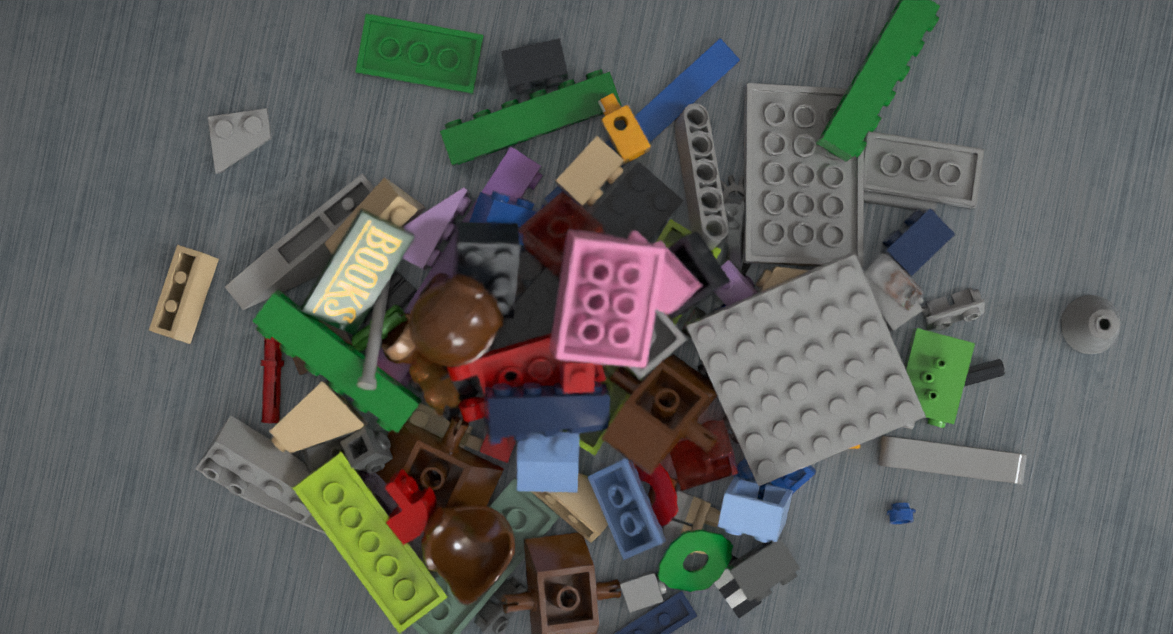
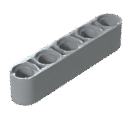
[674,103,728,250]
[878,435,1027,484]

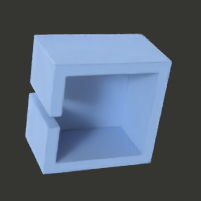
[718,476,793,543]

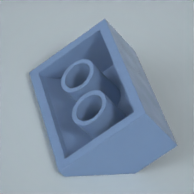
[588,458,666,560]

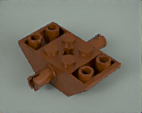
[602,354,719,475]
[375,416,504,509]
[501,532,621,634]

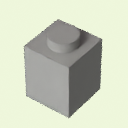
[620,570,667,613]

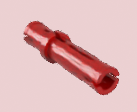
[260,337,285,423]

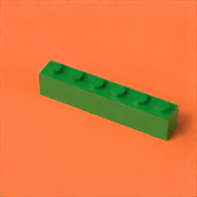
[816,0,940,162]
[440,69,622,167]
[252,290,422,433]

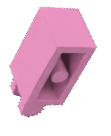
[628,231,702,315]

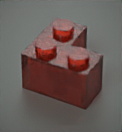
[670,420,738,491]

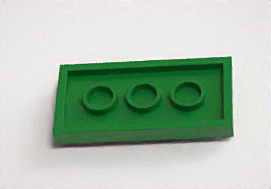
[355,13,484,94]

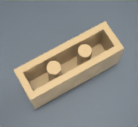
[149,245,219,344]
[531,473,608,543]

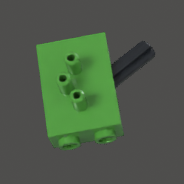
[904,328,1005,428]

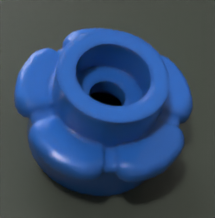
[887,503,916,524]

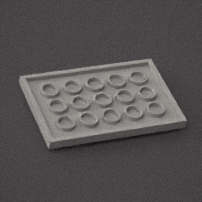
[743,83,864,267]

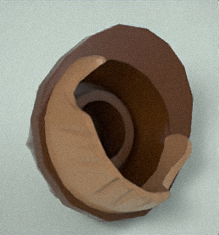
[382,313,423,364]

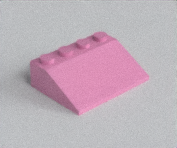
[550,230,666,368]

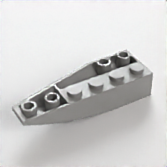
[225,173,375,310]
[195,415,325,534]

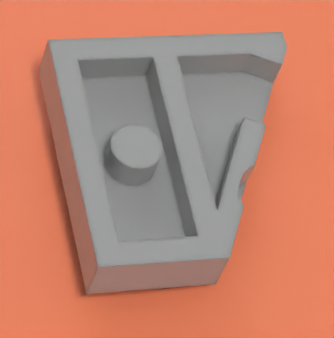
[208,108,272,174]

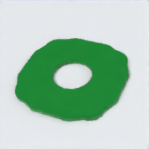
[658,529,733,592]

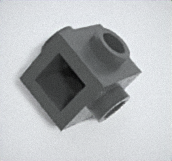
[341,427,393,473]

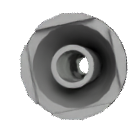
[1061,295,1121,354]

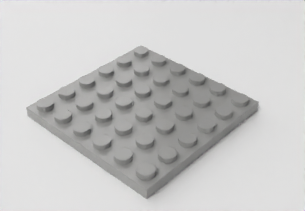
[686,252,926,487]

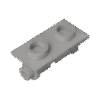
[922,288,985,331]

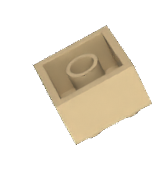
[556,136,624,208]

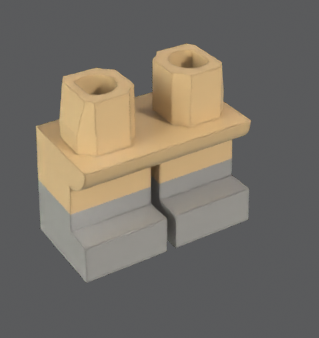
[659,489,721,555]

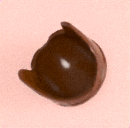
[409,273,503,366]
[421,504,515,605]

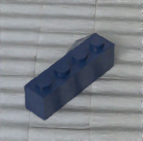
[484,381,610,445]

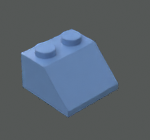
[517,432,579,493]

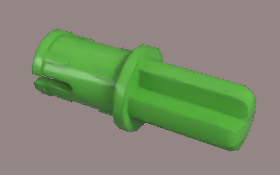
[351,304,407,351]

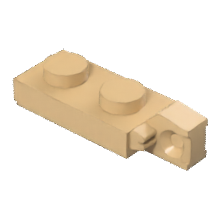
[407,403,484,451]

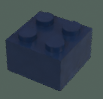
[880,208,955,277]

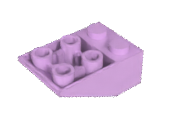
[403,188,472,270]

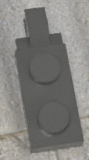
[724,198,751,277]

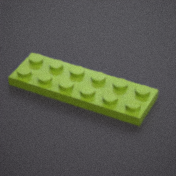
[292,452,448,634]

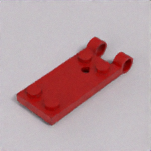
[447,333,606,422]

